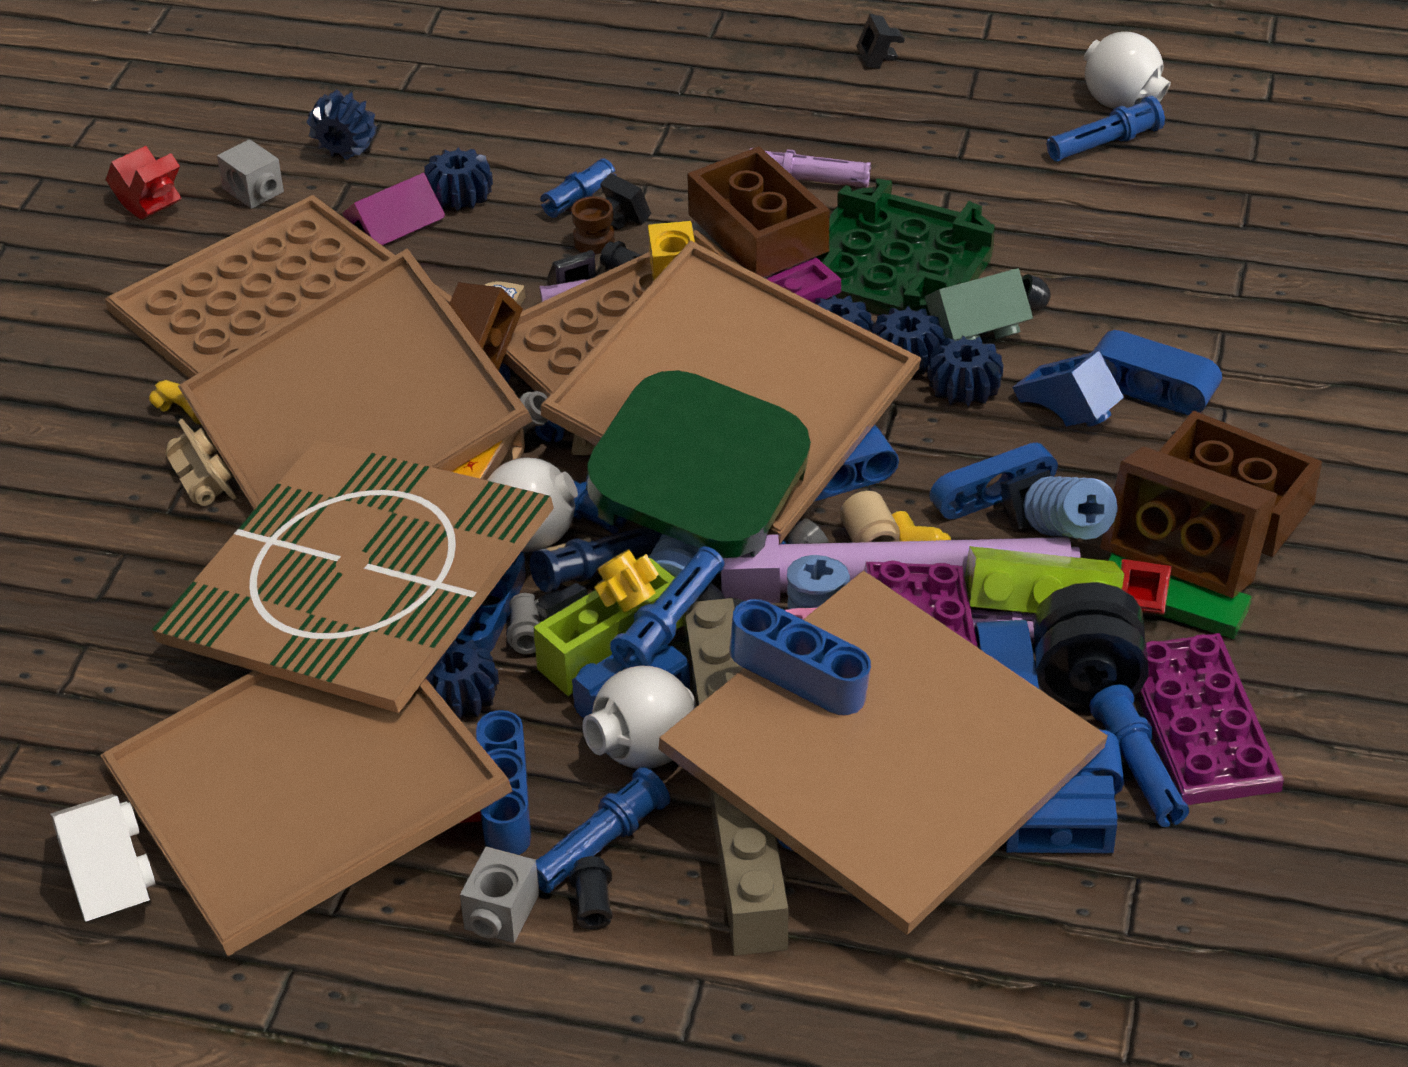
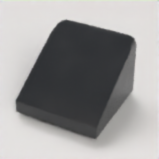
[547,250,596,286]

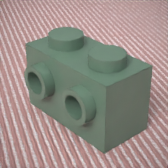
[925,268,1033,341]

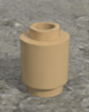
[840,491,900,543]

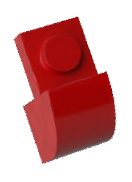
[105,146,182,219]

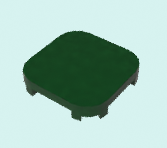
[799,178,995,316]
[586,370,811,558]

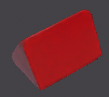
[1121,559,1171,615]

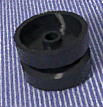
[1033,582,1149,711]

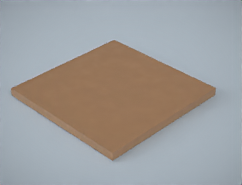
[541,241,921,544]
[178,248,533,510]
[658,570,1108,935]
[100,671,513,956]

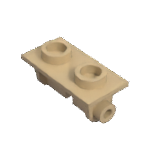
[165,419,237,506]

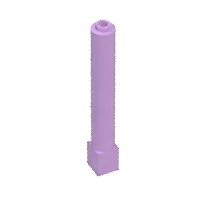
[721,534,1081,603]

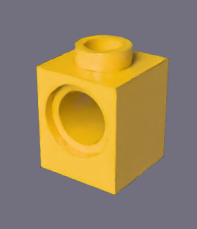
[648,221,695,281]

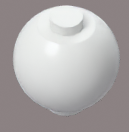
[1084,32,1171,109]
[487,458,578,552]
[583,666,697,769]

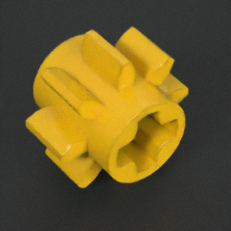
[594,550,659,612]

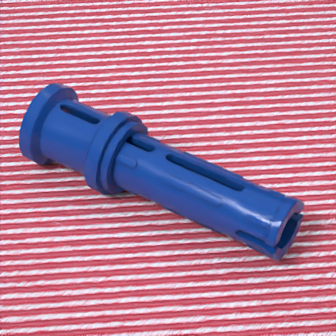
[1046,95,1165,162]
[610,546,725,669]
[1089,685,1189,827]
[536,767,670,894]

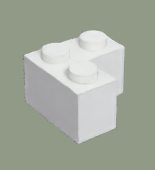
[50,794,156,922]

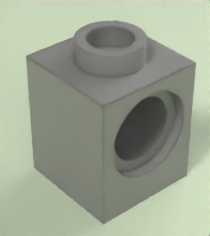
[217,139,284,209]
[460,847,539,943]

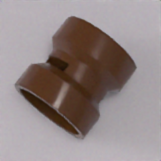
[571,196,615,255]

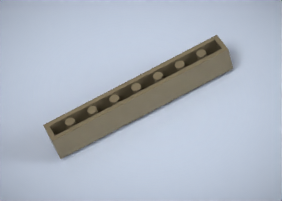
[684,598,788,956]

